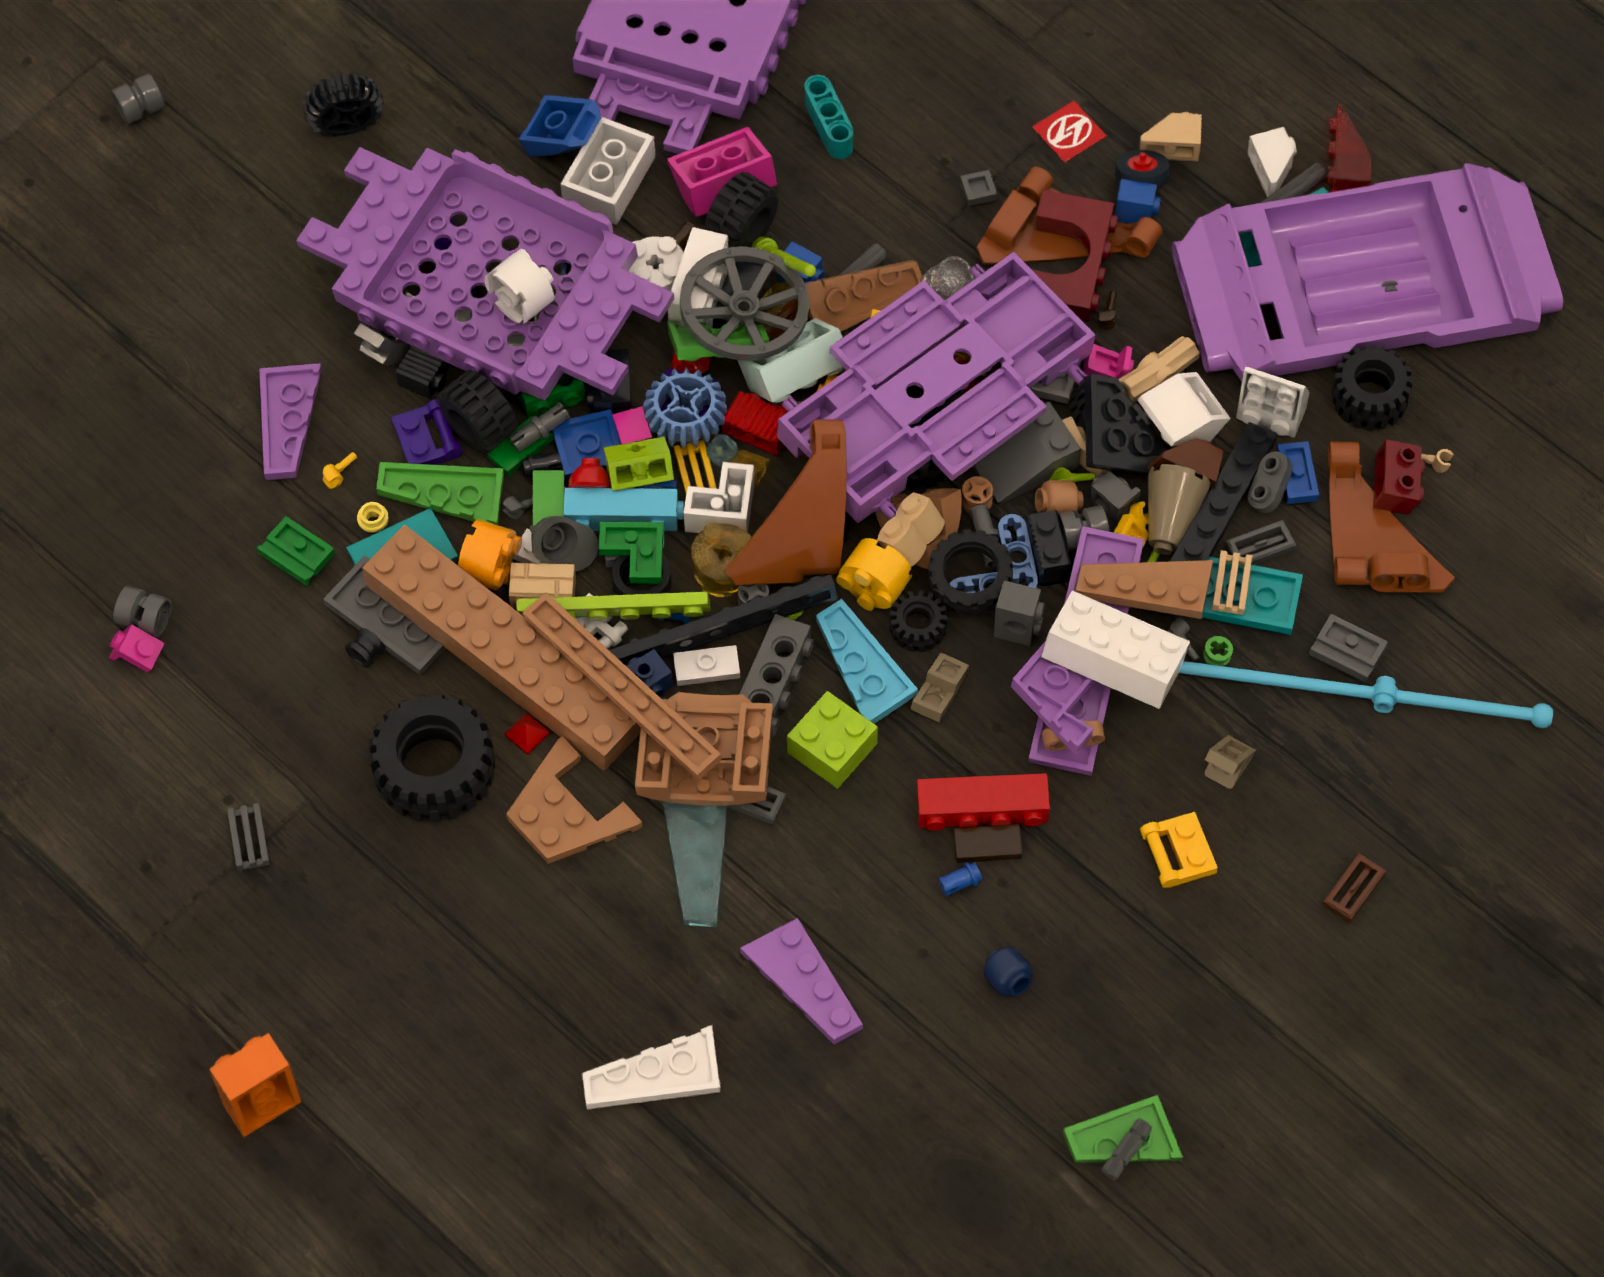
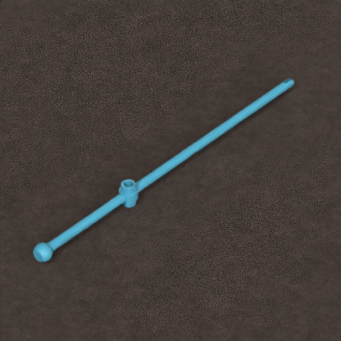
[1179,661,1553,728]

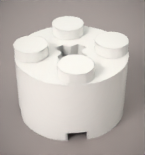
[628,236,683,291]
[484,249,555,323]

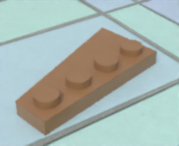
[805,260,924,332]
[1076,560,1213,619]

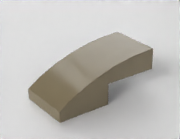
[910,653,969,722]

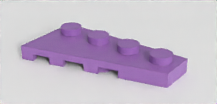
[260,363,322,480]
[740,918,863,1044]

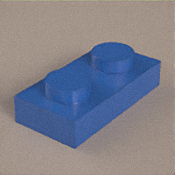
[1277,441,1319,504]

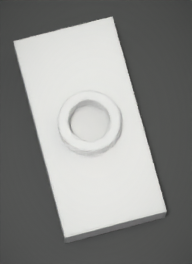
[673,645,740,686]

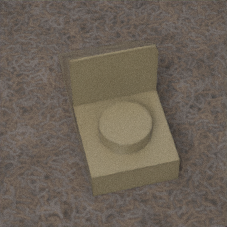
[1205,735,1256,789]

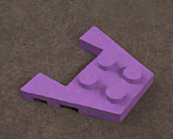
[1011,641,1095,754]

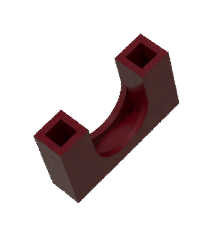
[1031,190,1118,322]

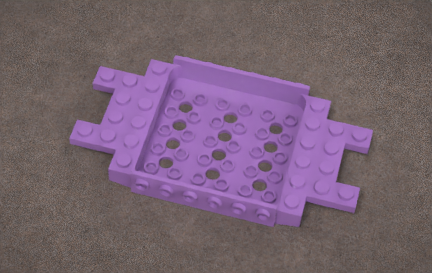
[573,0,806,154]
[296,147,675,400]

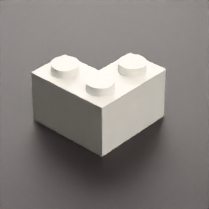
[684,462,755,538]

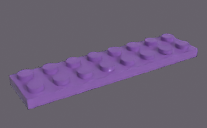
[1028,526,1144,776]

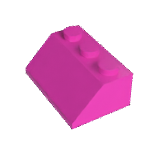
[667,127,777,217]

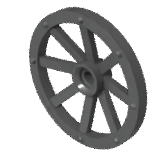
[679,247,809,361]

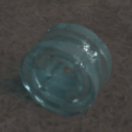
[706,434,738,466]

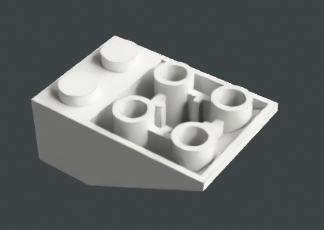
[1236,367,1309,438]

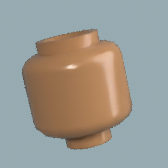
[1035,480,1083,514]

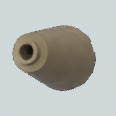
[1148,464,1210,555]

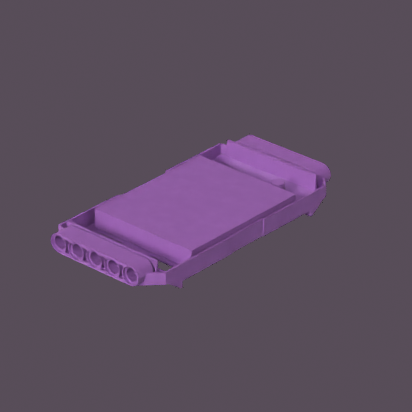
[1172,163,1563,382]

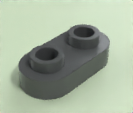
[1248,451,1293,513]

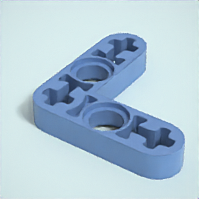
[950,514,1038,605]

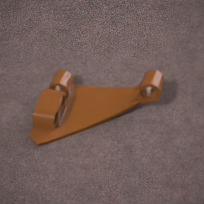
[976,167,1163,265]
[725,419,847,585]
[1328,442,1455,592]

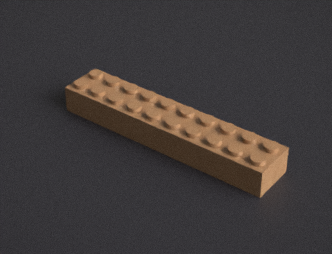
[362,524,641,772]

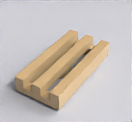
[1212,550,1253,615]

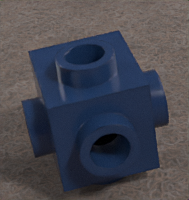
[625,649,673,698]

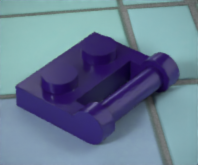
[391,399,463,465]

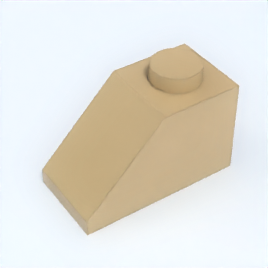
[1139,112,1202,161]

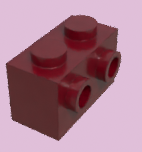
[1373,439,1425,515]

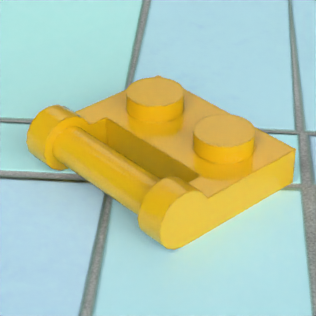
[1140,812,1218,888]

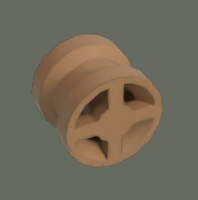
[962,476,993,513]

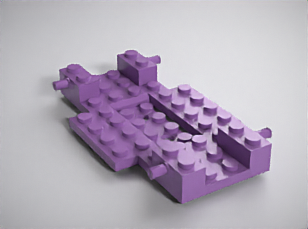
[777,252,1095,523]

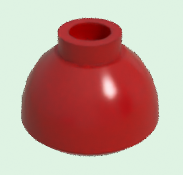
[568,458,612,488]

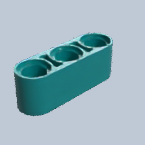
[804,75,853,159]

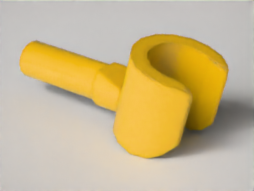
[323,452,357,489]

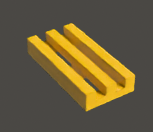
[674,440,717,495]

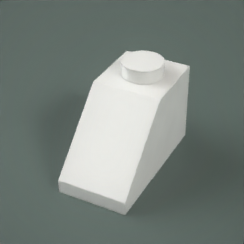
[1248,127,1296,198]

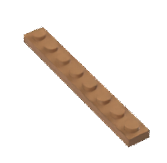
[522,593,722,781]

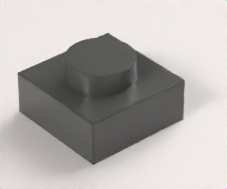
[960,170,997,207]

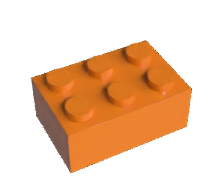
[210,1033,302,1137]

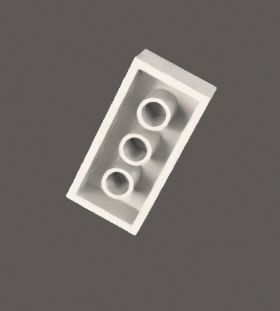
[1041,590,1190,709]

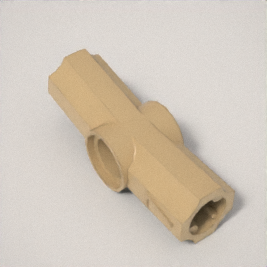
[1118,336,1200,404]

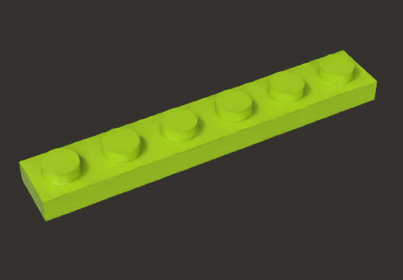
[517,592,710,621]

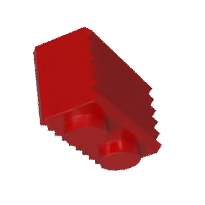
[722,391,788,456]

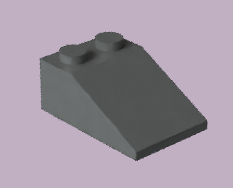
[972,402,1081,506]

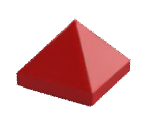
[504,713,550,755]

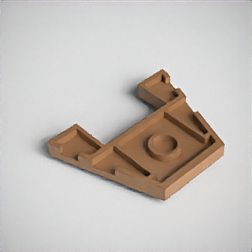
[506,736,643,864]

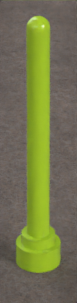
[752,236,816,277]

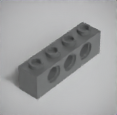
[739,614,814,737]

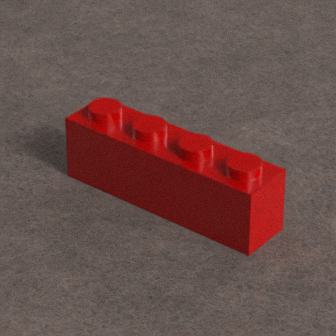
[917,773,1050,831]

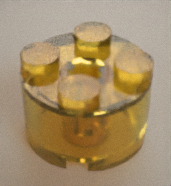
[691,523,752,597]

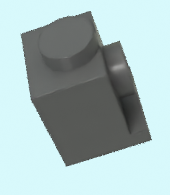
[1090,471,1141,524]

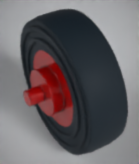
[1115,150,1170,188]

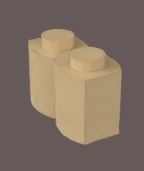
[877,492,945,567]

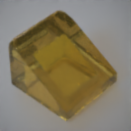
[730,449,770,486]

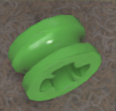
[1203,636,1233,666]

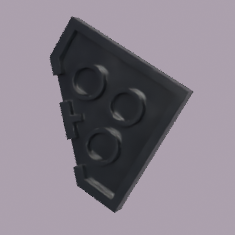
[1084,374,1170,477]

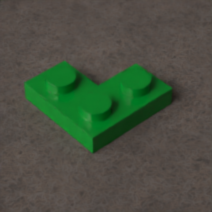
[599,522,664,584]

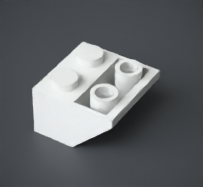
[1138,372,1231,446]

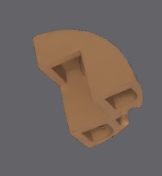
[875,488,962,569]

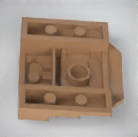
[635,692,773,806]

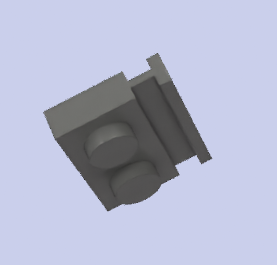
[1309,614,1388,683]

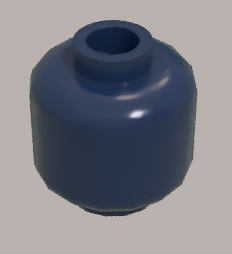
[984,947,1033,997]

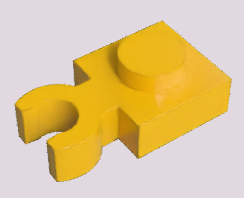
[1114,501,1149,547]

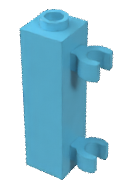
[563,488,684,548]

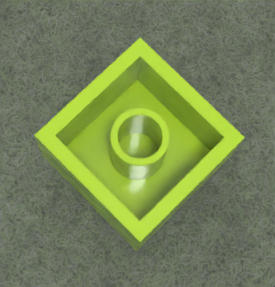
[787,691,878,789]

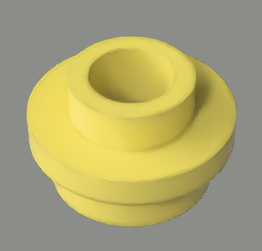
[357,502,389,533]

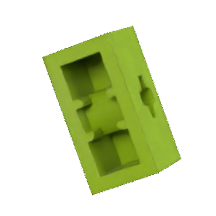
[603,437,674,491]

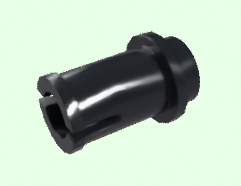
[521,451,562,479]

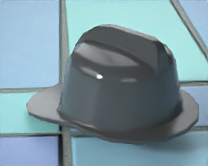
[529,516,599,572]

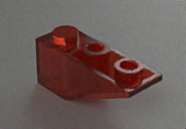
[1327,105,1372,192]

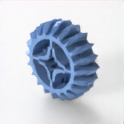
[643,367,727,448]

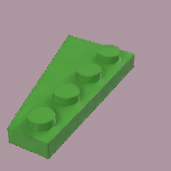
[376,462,504,525]

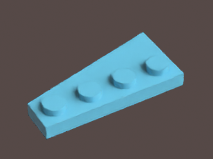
[816,599,918,724]

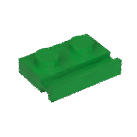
[257,516,335,586]

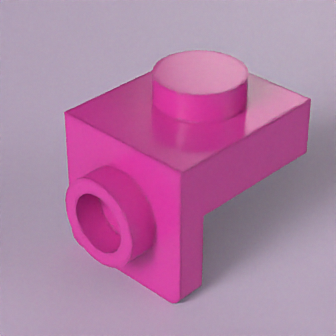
[1083,344,1134,379]
[109,625,165,673]

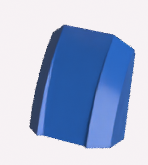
[518,95,602,156]

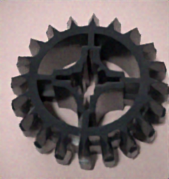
[303,72,384,138]

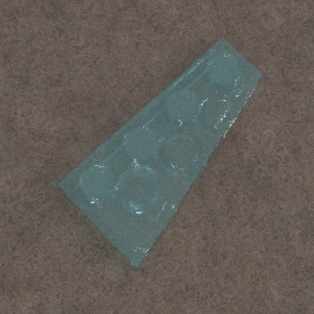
[663,801,727,927]

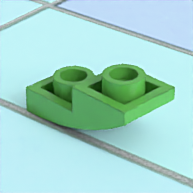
[533,470,564,526]

